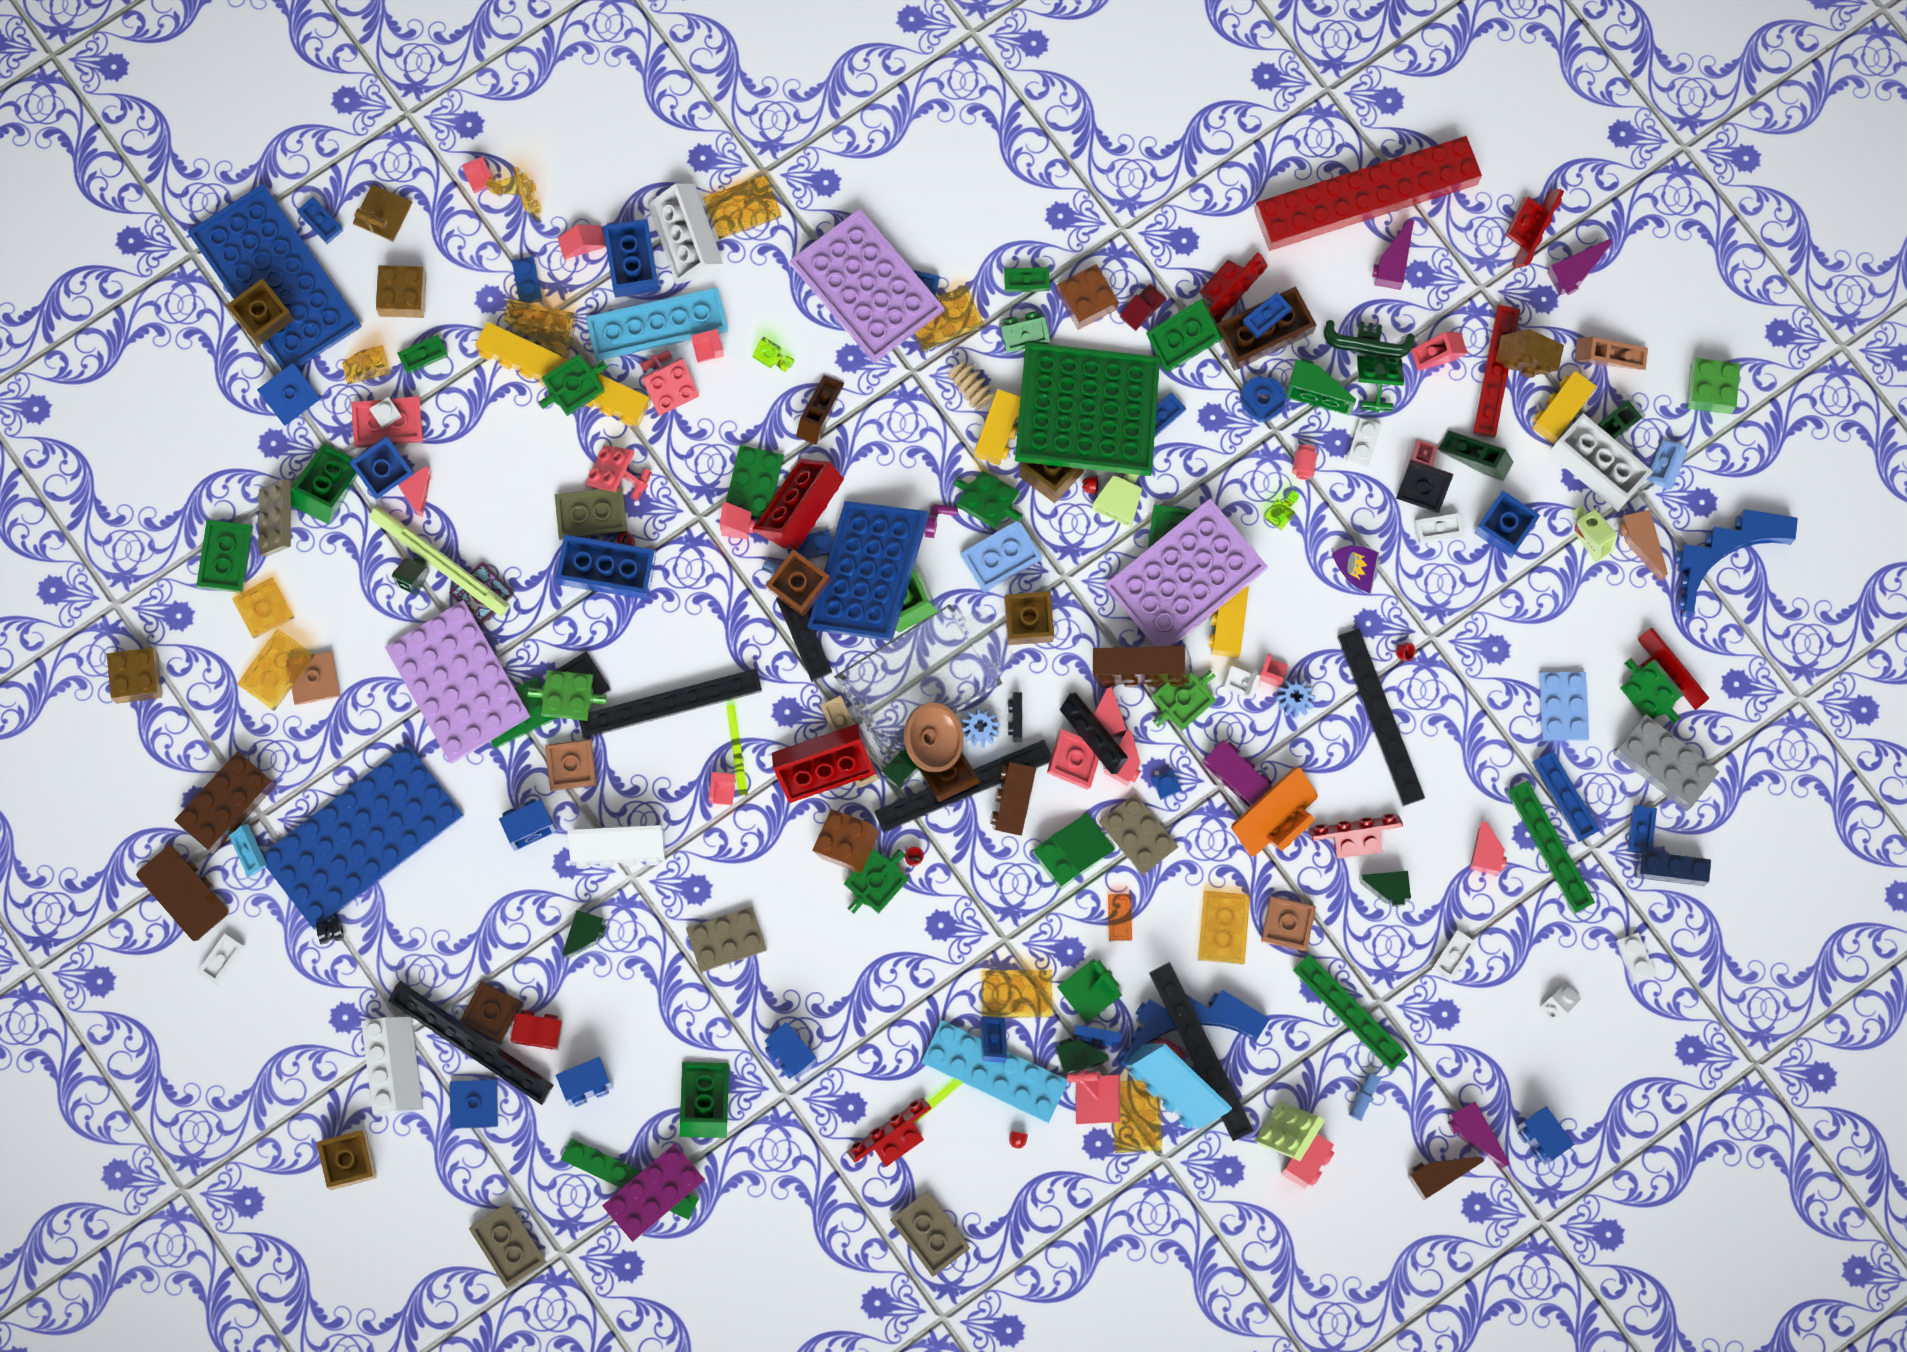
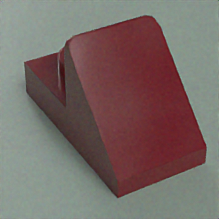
[1119,284,1167,332]

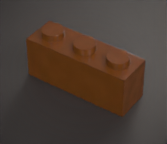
[990,761,1036,836]

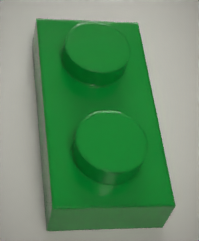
[1004,267,1050,293]
[397,334,448,375]

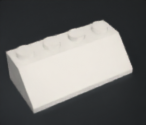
[648,183,724,284]
[1549,413,1653,512]
[568,825,665,869]
[361,1017,423,1117]

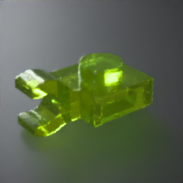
[752,336,795,372]
[1263,490,1300,531]

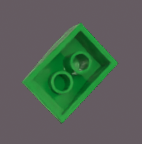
[1285,359,1356,416]
[291,443,358,525]
[1032,813,1115,891]
[679,1062,729,1138]

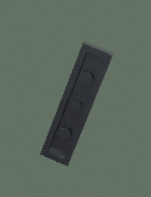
[776,598,833,682]
[1059,692,1129,775]

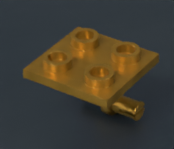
[353,184,413,242]

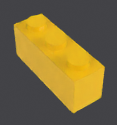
[1533,371,1597,445]
[974,389,1020,466]
[1208,587,1249,658]

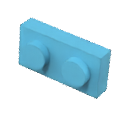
[229,824,267,877]

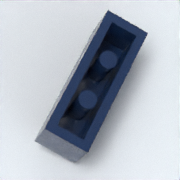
[1635,851,1711,887]

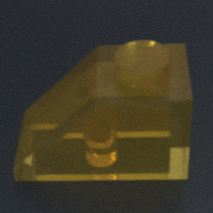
[342,345,392,385]

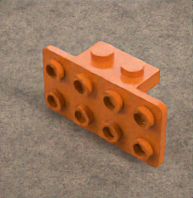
[1231,766,1318,857]

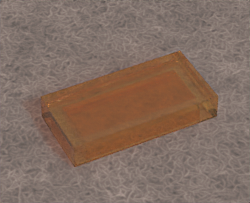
[1108,894,1132,942]

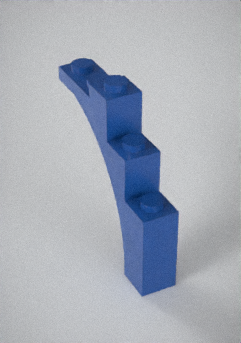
[1675,509,1798,618]
[1119,989,1270,1071]

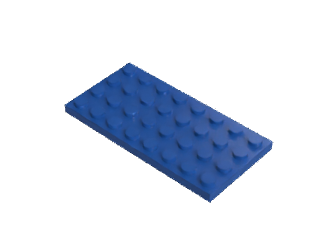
[187,183,362,370]
[262,744,464,930]

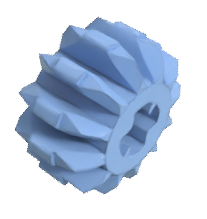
[1276,678,1316,718]
[962,708,1000,747]

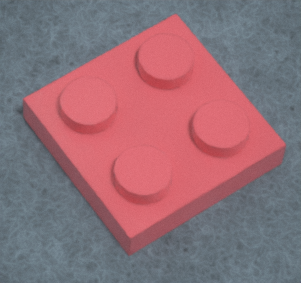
[1046,729,1099,790]

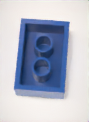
[603,219,659,298]

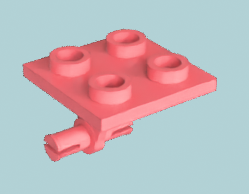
[640,349,699,416]
[584,445,652,501]
[1067,1070,1120,1125]

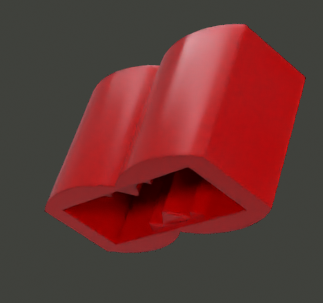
[510,1010,563,1050]

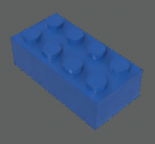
[556,535,656,600]

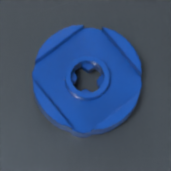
[1240,376,1285,423]

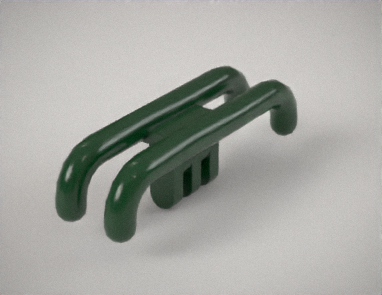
[1324,320,1415,358]

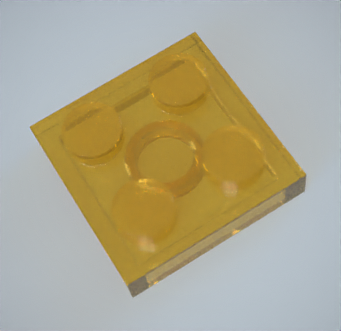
[232,577,295,639]

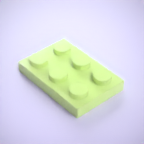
[1255,1101,1325,1161]

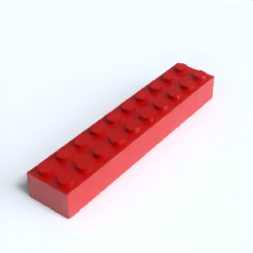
[1254,136,1482,251]

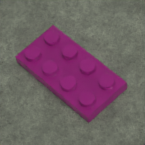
[602,1143,705,1242]

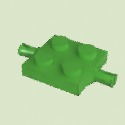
[1151,669,1217,731]
[528,670,607,721]

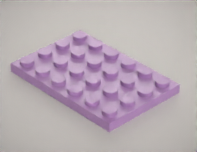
[789,209,945,364]
[1104,498,1269,647]
[385,600,531,764]

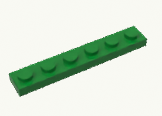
[1506,781,1596,914]
[1292,954,1408,1072]
[561,1138,699,1220]

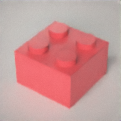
[1281,1134,1335,1189]

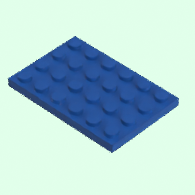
[807,501,929,641]

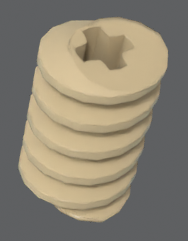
[948,361,996,411]

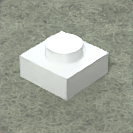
[370,397,402,429]

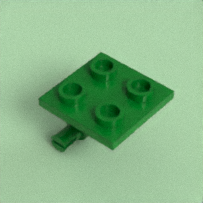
[1357,355,1404,413]
[1057,959,1123,1024]

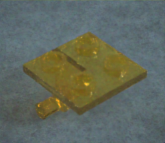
[486,167,542,222]

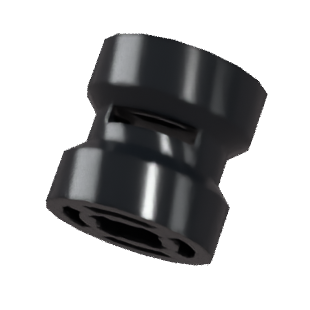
[316,917,344,945]

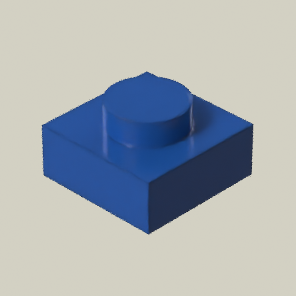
[1151,769,1182,801]

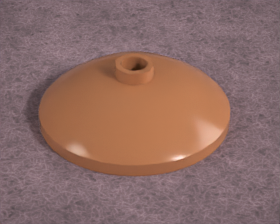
[904,702,964,772]

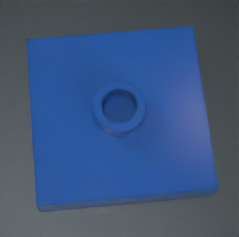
[257,363,321,426]
[450,1079,498,1129]

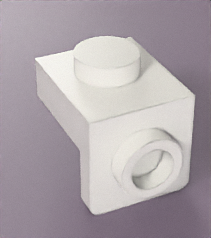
[1221,665,1260,697]
[1540,982,1582,1024]

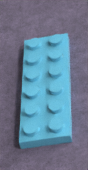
[586,287,728,361]
[921,1020,1068,1124]

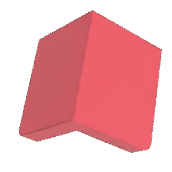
[462,156,494,193]
[691,329,724,363]
[1259,654,1288,687]
[709,772,736,806]

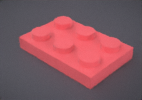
[351,396,423,448]

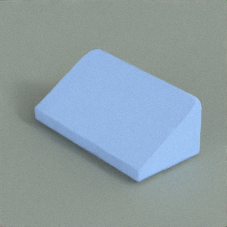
[1647,439,1687,490]

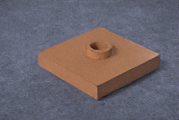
[286,651,341,706]
[545,739,597,791]
[1261,896,1316,952]

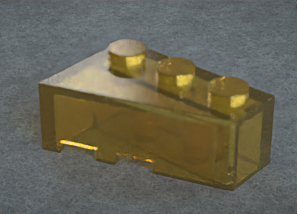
[503,299,578,359]

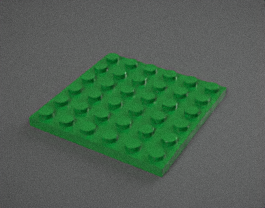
[1015,342,1160,476]

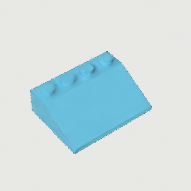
[1125,1043,1232,1129]

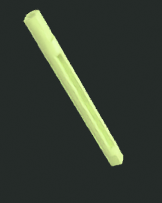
[369,505,510,616]

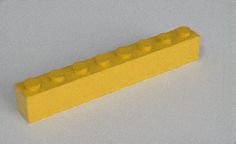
[475,322,651,427]

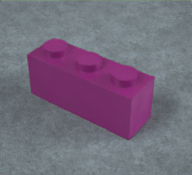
[1202,740,1273,808]

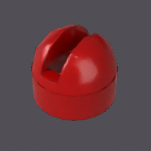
[1082,476,1098,494]
[617,533,635,546]
[1395,642,1415,661]
[905,847,924,867]
[1009,1131,1028,1149]

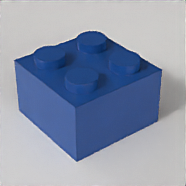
[349,435,414,500]
[1474,490,1541,558]
[498,799,556,852]
[764,1022,818,1081]
[555,1057,613,1108]
[1517,1106,1575,1165]

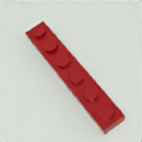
[1473,304,1520,438]

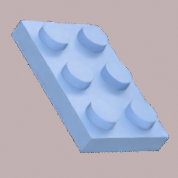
[960,521,1042,594]
[1539,672,1589,741]

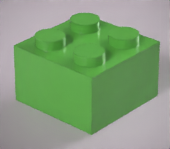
[1686,358,1740,414]
[896,566,938,633]

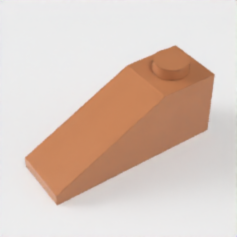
[1575,337,1648,370]
[1618,510,1668,581]

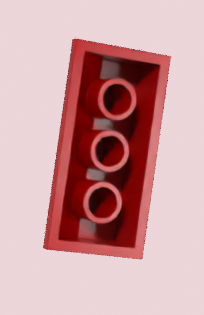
[753,459,844,550]
[772,723,876,803]

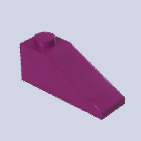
[1372,219,1414,290]
[1547,239,1612,296]
[1447,1101,1510,1168]

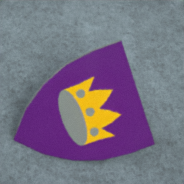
[1332,545,1381,594]

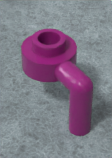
[924,504,958,538]

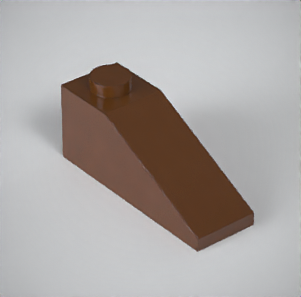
[796,375,844,445]
[1408,1157,1485,1201]

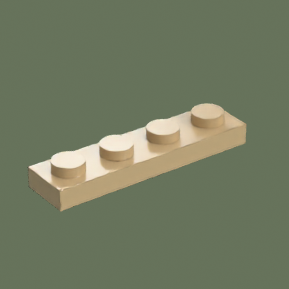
[820,695,880,789]

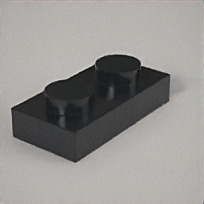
[1008,692,1022,742]

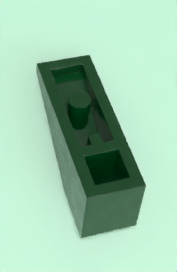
[1597,398,1646,440]
[1438,430,1514,481]
[881,736,926,791]

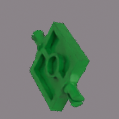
[538,354,608,417]
[954,470,1023,529]
[1620,658,1684,725]
[843,849,909,915]

